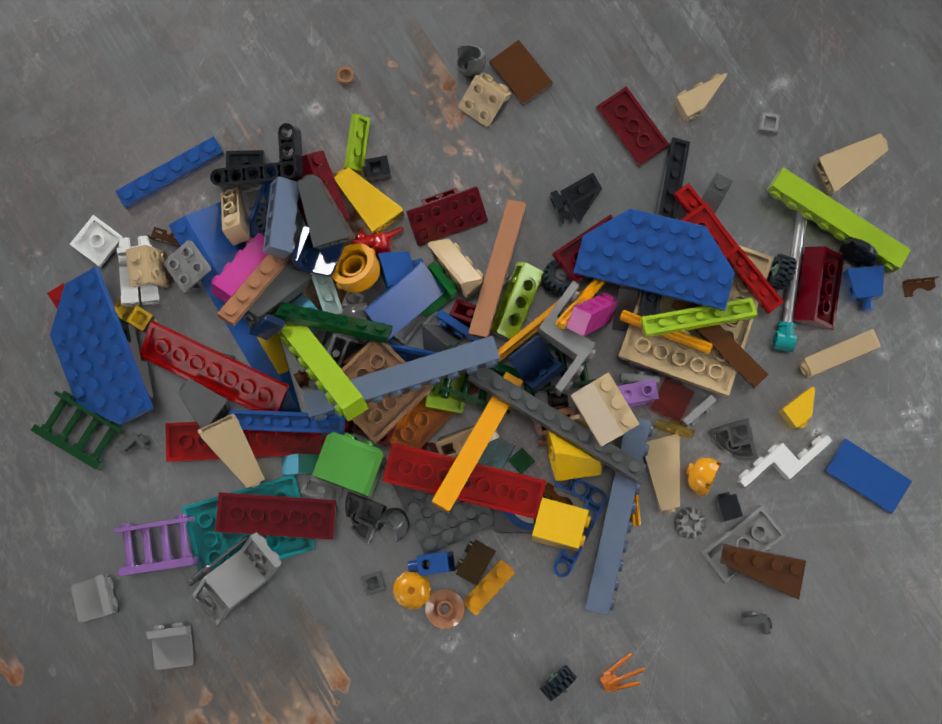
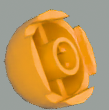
[686,457,722,498]
[393,571,432,610]

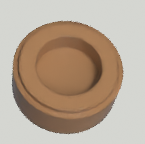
[336,66,355,86]

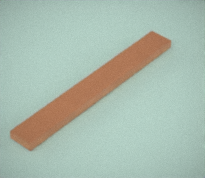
[468,199,526,339]

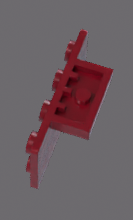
[406,186,488,246]

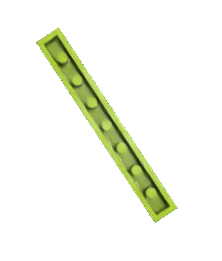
[766,167,911,273]
[272,314,368,422]

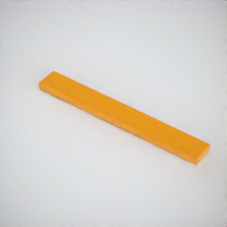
[431,372,523,513]

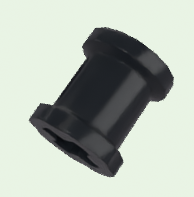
[547,392,569,407]

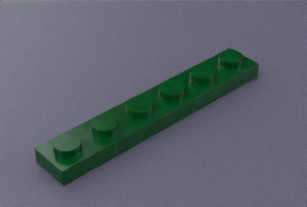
[275,302,393,344]

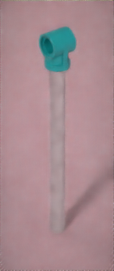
[772,211,807,353]

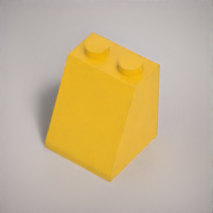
[547,429,605,481]
[532,498,591,551]

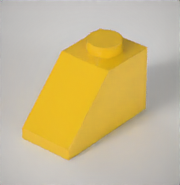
[778,386,815,430]

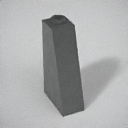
[297,174,355,250]
[243,262,312,324]

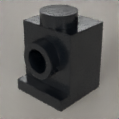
[362,155,391,182]

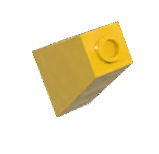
[334,167,404,234]

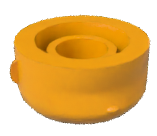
[332,243,381,293]

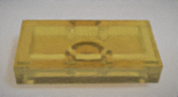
[654,419,695,439]

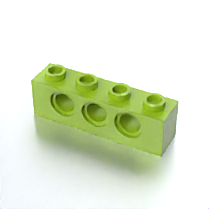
[490,262,544,341]

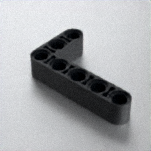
[210,123,303,188]

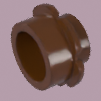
[293,370,309,388]

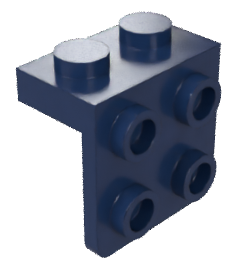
[290,226,344,277]
[509,335,565,393]

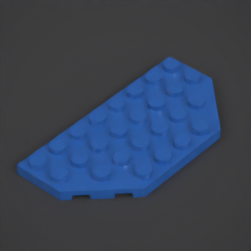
[573,208,735,311]
[50,267,154,425]

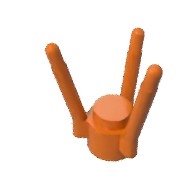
[600,653,645,693]

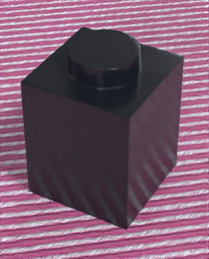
[714,492,743,522]

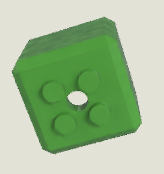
[312,432,386,498]

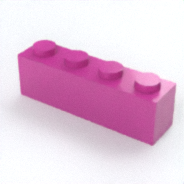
[211,233,268,303]
[566,293,619,336]

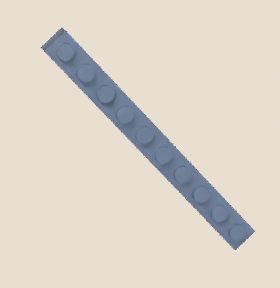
[303,336,500,421]
[585,418,654,615]

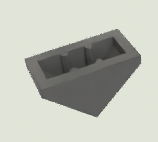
[422,325,462,352]

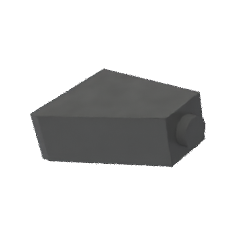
[178,379,231,429]

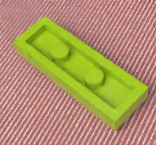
[344,113,370,173]

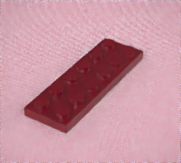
[215,492,337,540]

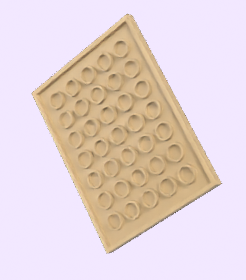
[618,245,774,397]

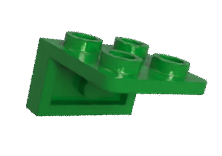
[421,261,458,317]

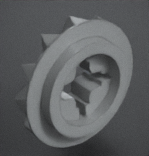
[675,507,706,539]

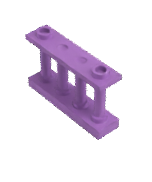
[575,379,659,415]
[113,514,200,576]

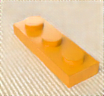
[463,559,516,616]

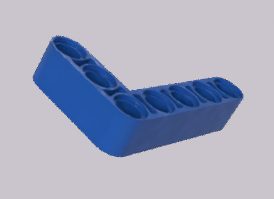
[553,478,607,577]

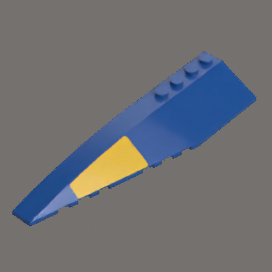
[168,202,301,412]

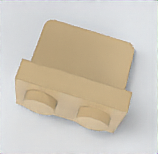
[459,73,512,126]
[126,245,171,288]

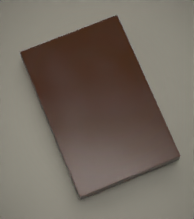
[489,40,553,105]

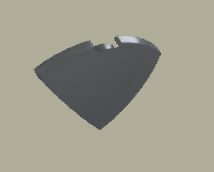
[710,418,758,459]
[345,492,387,544]

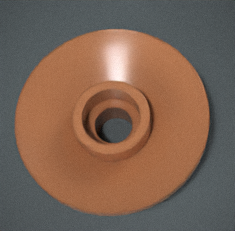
[425,589,465,629]

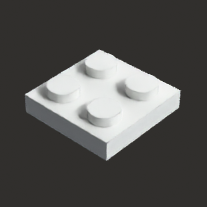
[70,215,124,268]

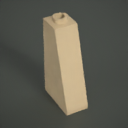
[815,133,889,196]
[800,329,881,378]
[197,414,265,488]
[643,433,680,514]

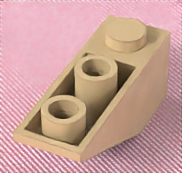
[674,73,727,122]
[221,187,250,246]
[436,425,500,457]

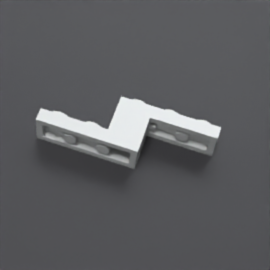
[736,435,833,488]

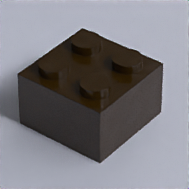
[454,539,496,586]

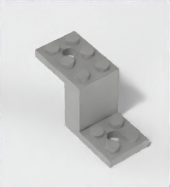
[538,281,596,397]
[192,532,282,626]

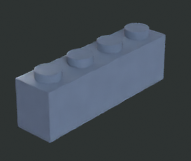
[263,176,300,259]

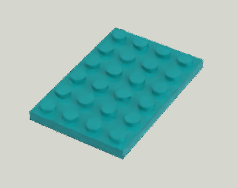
[181,474,316,581]

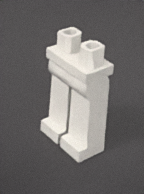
[117,236,160,307]

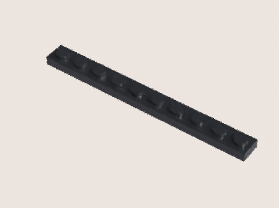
[638,137,690,316]

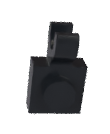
[549,190,573,225]

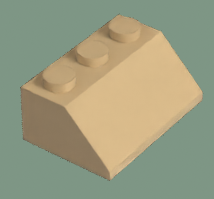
[427,239,485,299]
[570,372,640,447]

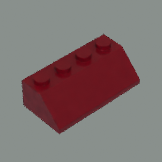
[289,150,350,227]
[794,246,844,330]

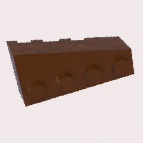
[720,544,806,600]

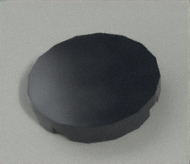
[839,238,878,267]

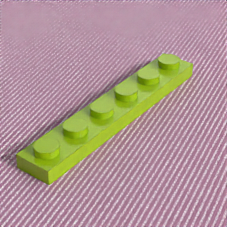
[640,298,758,338]

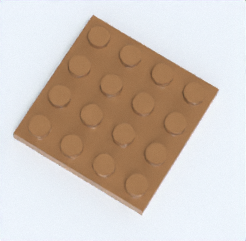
[341,340,432,444]

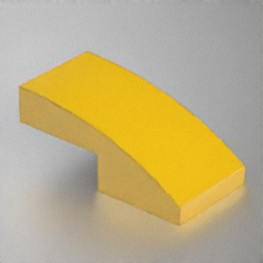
[114,296,153,331]

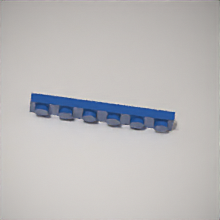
[115,136,224,208]
[230,410,345,434]

